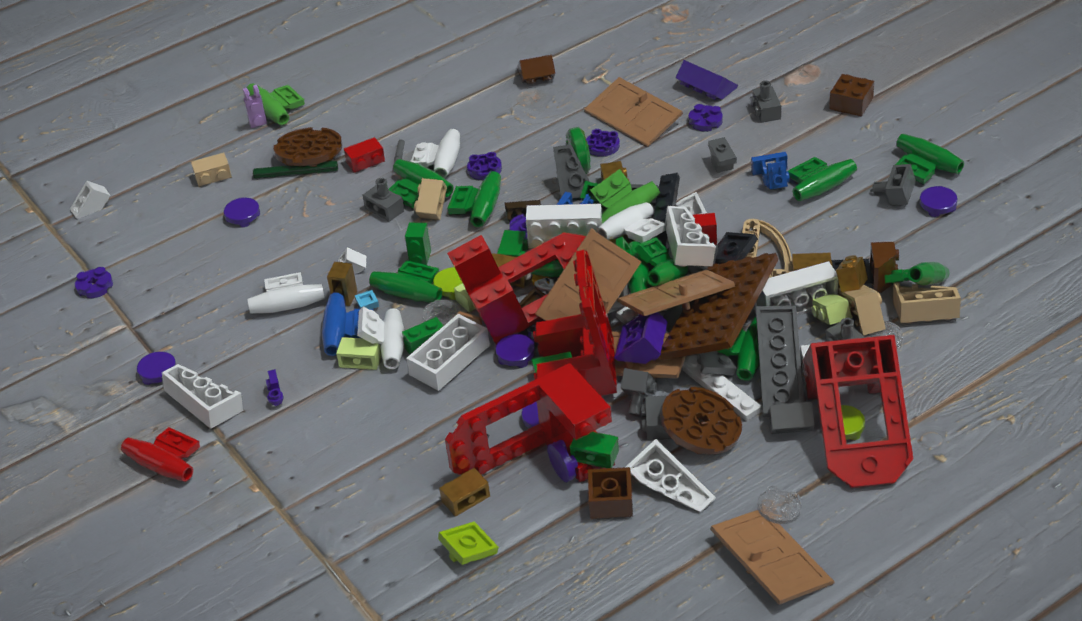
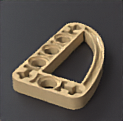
[742,219,792,278]

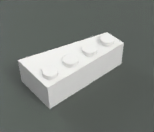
[665,206,716,266]
[162,364,243,429]

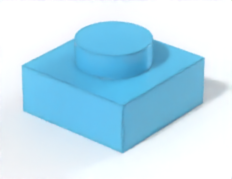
[355,290,379,309]

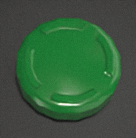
[566,127,591,174]

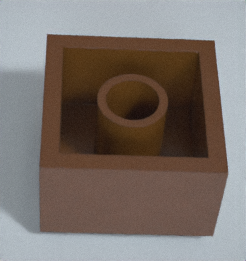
[829,74,874,117]
[588,467,633,519]

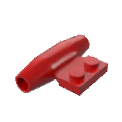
[121,427,200,482]

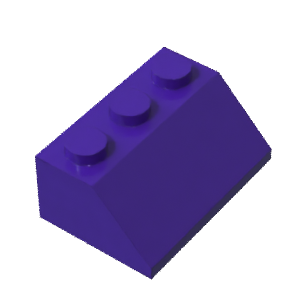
[675,60,738,100]
[615,312,667,364]

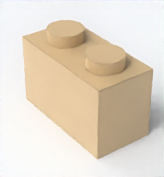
[191,153,232,187]
[414,178,447,220]

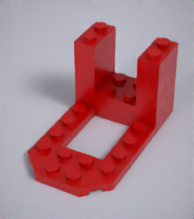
[447,232,586,345]
[533,250,617,396]
[802,335,913,488]
[445,363,615,483]

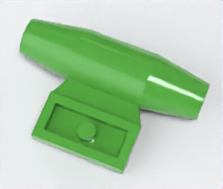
[247,83,305,125]
[590,169,660,224]

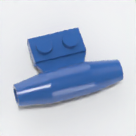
[322,293,373,356]

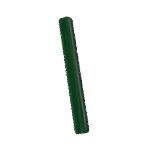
[253,161,338,179]

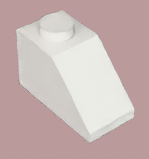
[70,181,110,219]

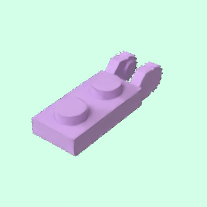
[243,85,267,129]

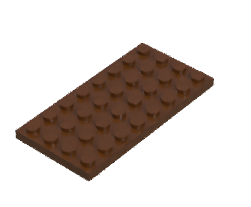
[659,253,779,360]

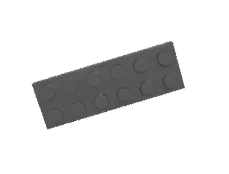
[755,305,804,417]

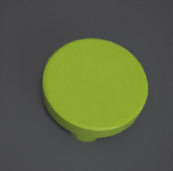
[433,267,462,300]
[841,405,865,440]

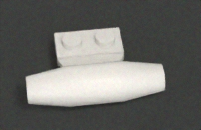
[411,129,460,178]
[596,202,666,243]
[248,272,325,314]
[357,306,404,369]

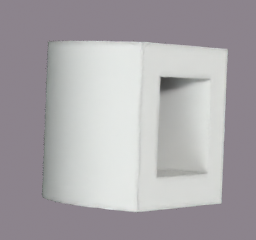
[338,247,366,274]

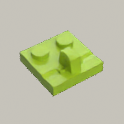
[438,521,499,565]

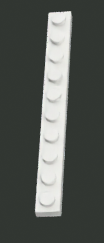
[616,307,762,422]

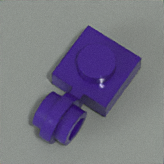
[266,369,284,406]

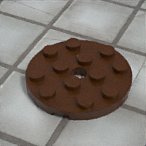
[273,127,342,167]
[660,387,742,454]

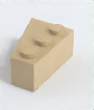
[893,282,961,323]
[838,285,886,336]

